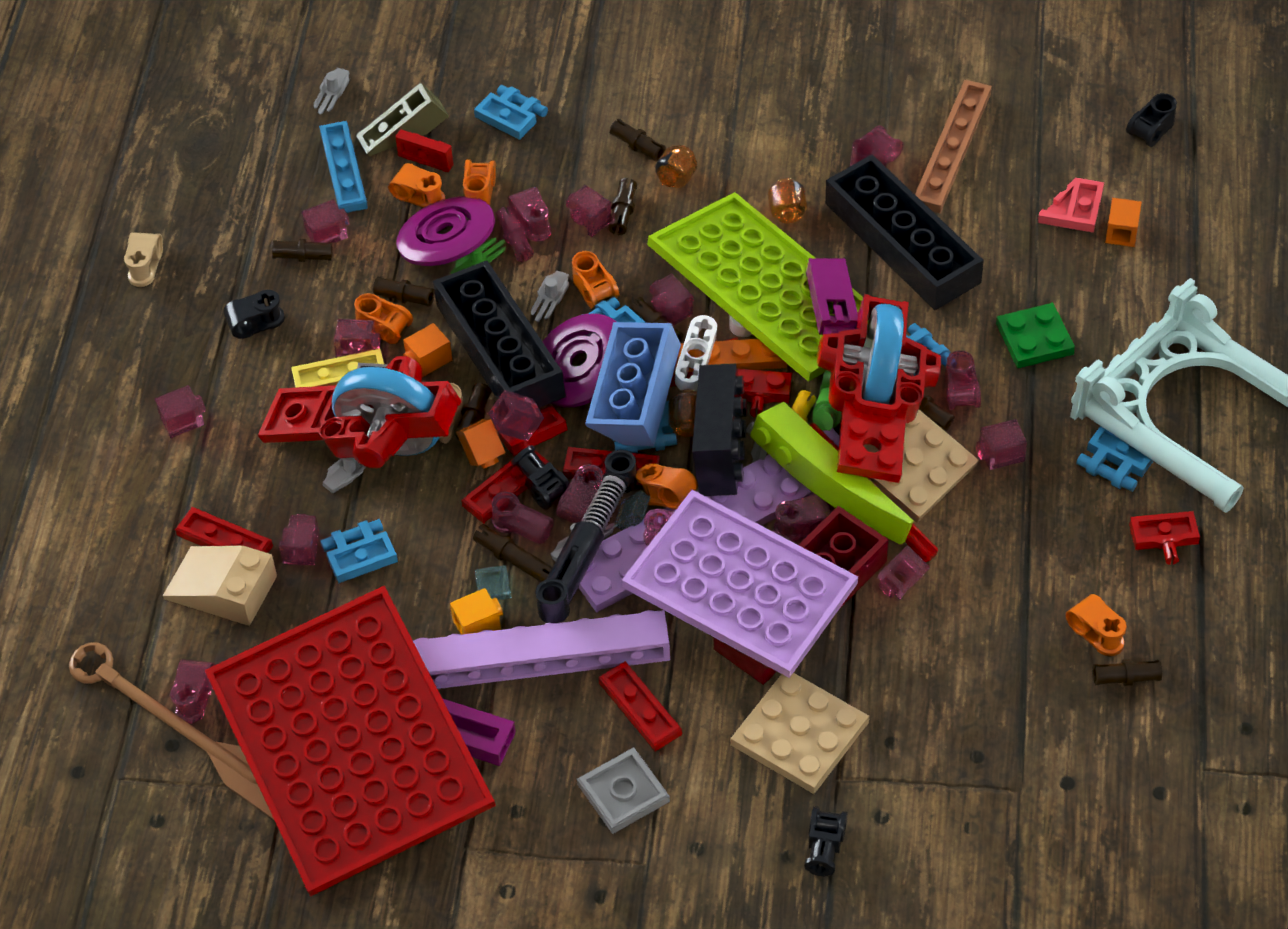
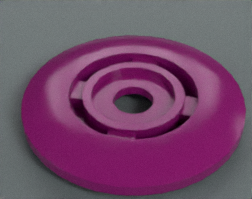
[396,196,495,266]
[543,313,616,408]

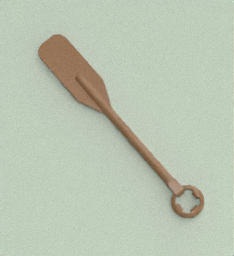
[69,643,275,821]

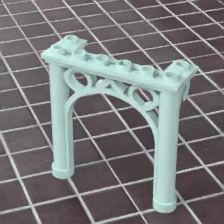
[1070,278,1288,513]

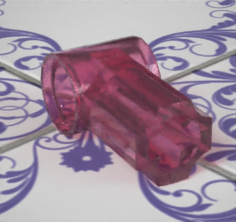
[492,492,554,545]

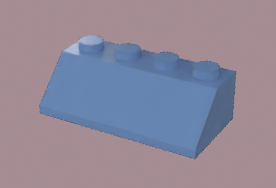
[585,322,681,446]

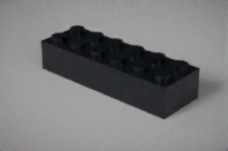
[825,154,984,310]
[433,260,566,419]

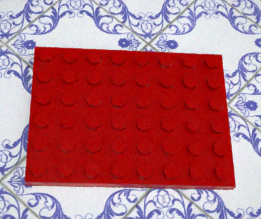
[205,585,496,897]

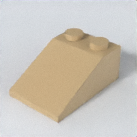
[163,546,277,626]

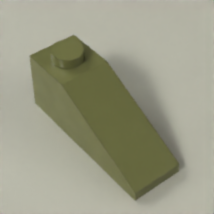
[356,83,449,156]

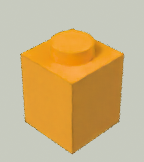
[450,588,503,635]

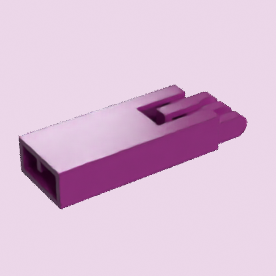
[806,258,858,335]
[442,698,516,766]

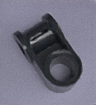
[1126,93,1177,147]
[224,289,285,339]

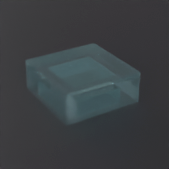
[615,490,650,530]
[475,565,511,600]

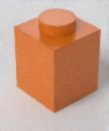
[1105,198,1142,247]
[403,323,453,377]
[456,419,506,469]

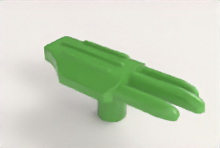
[451,238,506,274]

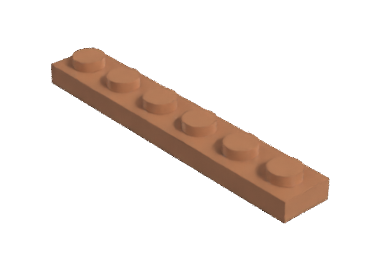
[915,80,992,213]

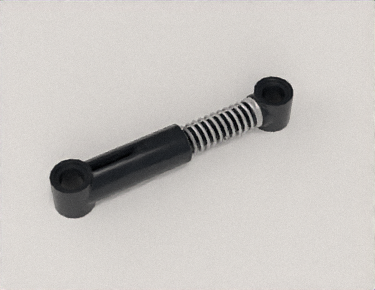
[535,450,638,623]

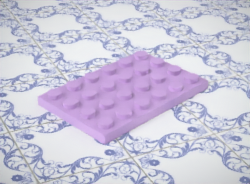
[621,490,858,678]

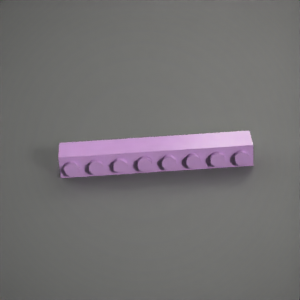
[413,610,670,689]

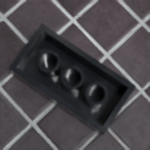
[692,363,748,496]

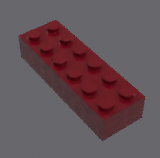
[713,506,889,685]

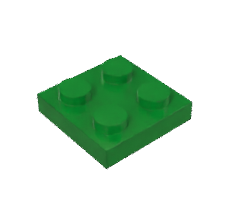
[996,303,1075,369]

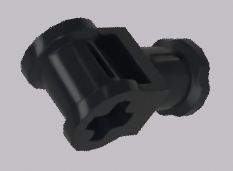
[511,445,572,510]
[804,806,848,877]

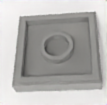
[577,747,670,834]

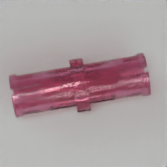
[496,206,534,262]

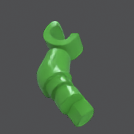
[813,370,842,431]

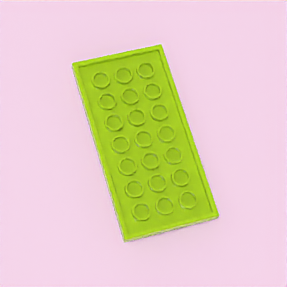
[647,192,869,381]

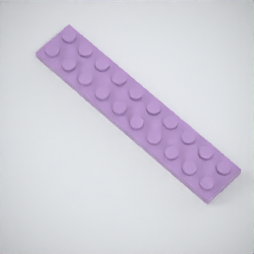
[578,428,840,613]

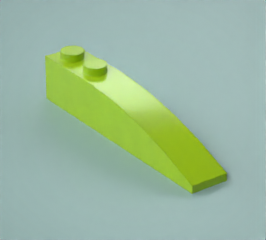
[750,402,914,545]

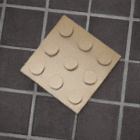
[864,410,979,523]
[730,673,869,794]

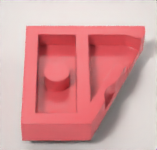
[1038,178,1104,233]

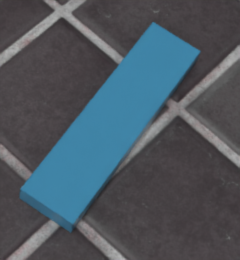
[319,121,368,214]

